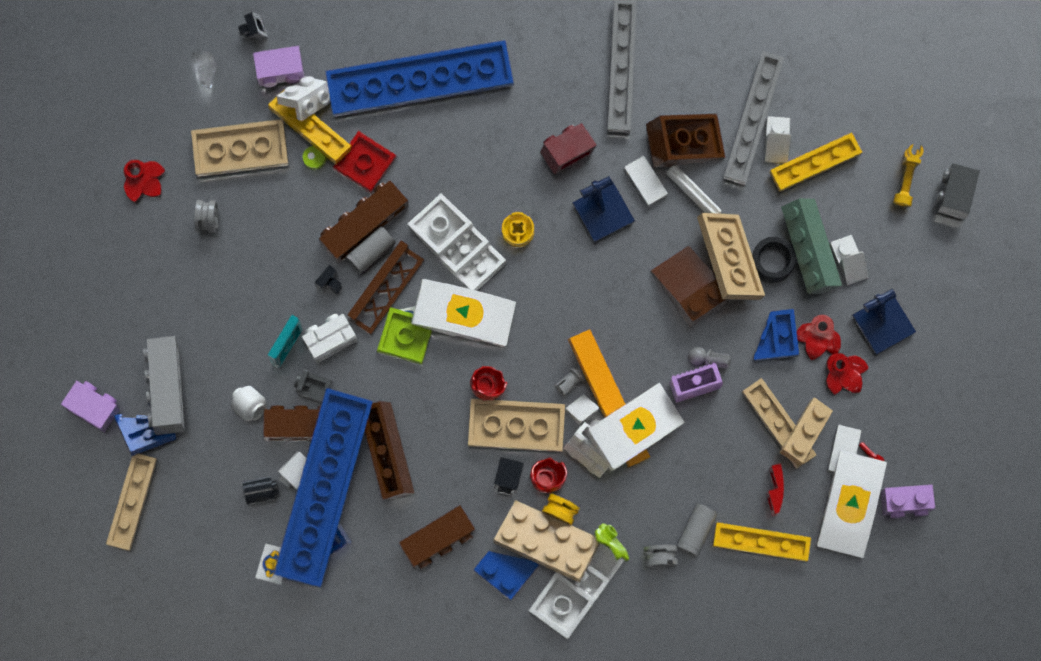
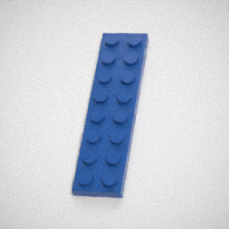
[325,40,514,117]
[273,388,373,587]

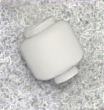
[231,386,266,421]

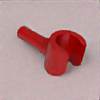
[859,442,885,461]

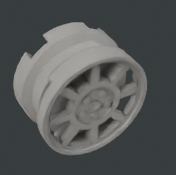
[195,200,218,233]
[644,545,678,568]

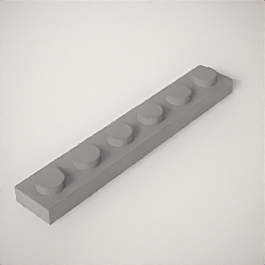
[607,0,637,133]
[723,51,784,185]

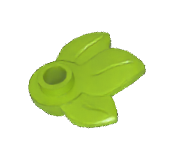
[595,523,629,561]

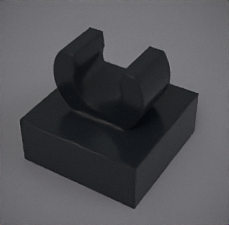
[238,12,268,41]
[314,265,342,294]

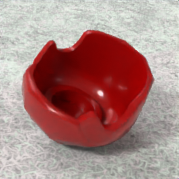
[470,366,507,401]
[529,458,568,494]

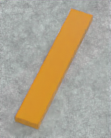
[568,329,650,468]

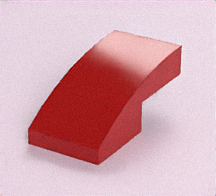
[766,463,784,517]

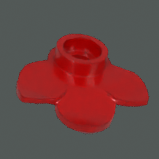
[124,160,165,202]
[797,314,841,360]
[826,353,869,395]

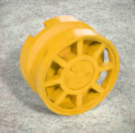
[502,212,534,247]
[542,494,580,526]

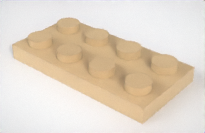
[191,119,289,177]
[697,213,765,300]
[468,399,565,452]
[494,500,601,583]

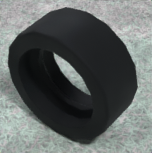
[752,236,797,283]

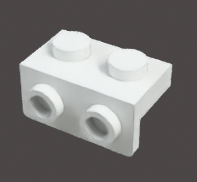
[277,76,331,121]

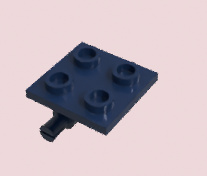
[572,176,635,243]
[852,288,916,355]

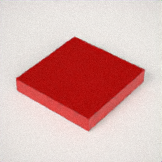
[333,131,397,194]

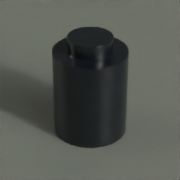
[242,476,279,505]

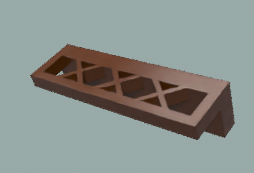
[347,240,425,335]

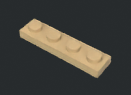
[742,378,816,469]
[106,454,157,551]

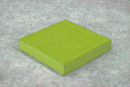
[377,307,432,365]

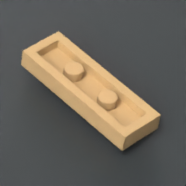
[780,397,833,466]

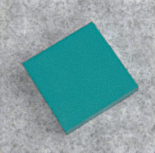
[268,315,303,368]

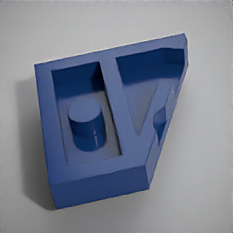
[754,309,799,361]
[114,414,176,456]
[474,551,540,601]

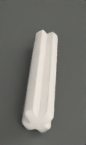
[667,165,721,214]

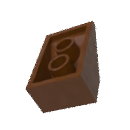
[646,114,726,168]
[650,246,730,328]

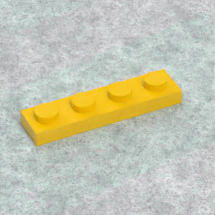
[268,90,351,165]
[769,133,862,192]
[713,522,811,562]

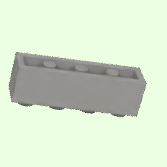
[143,336,185,435]

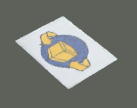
[255,543,283,585]

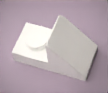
[764,116,791,164]
[829,235,868,287]
[565,394,604,427]

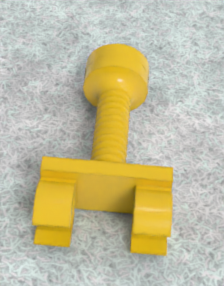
[893,144,924,207]

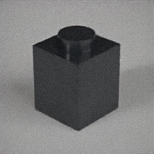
[493,457,524,496]

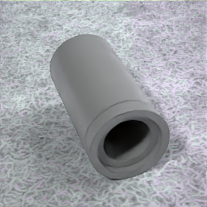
[346,226,396,274]
[677,504,718,557]

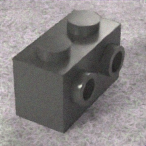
[936,163,980,220]

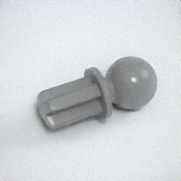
[688,347,731,369]

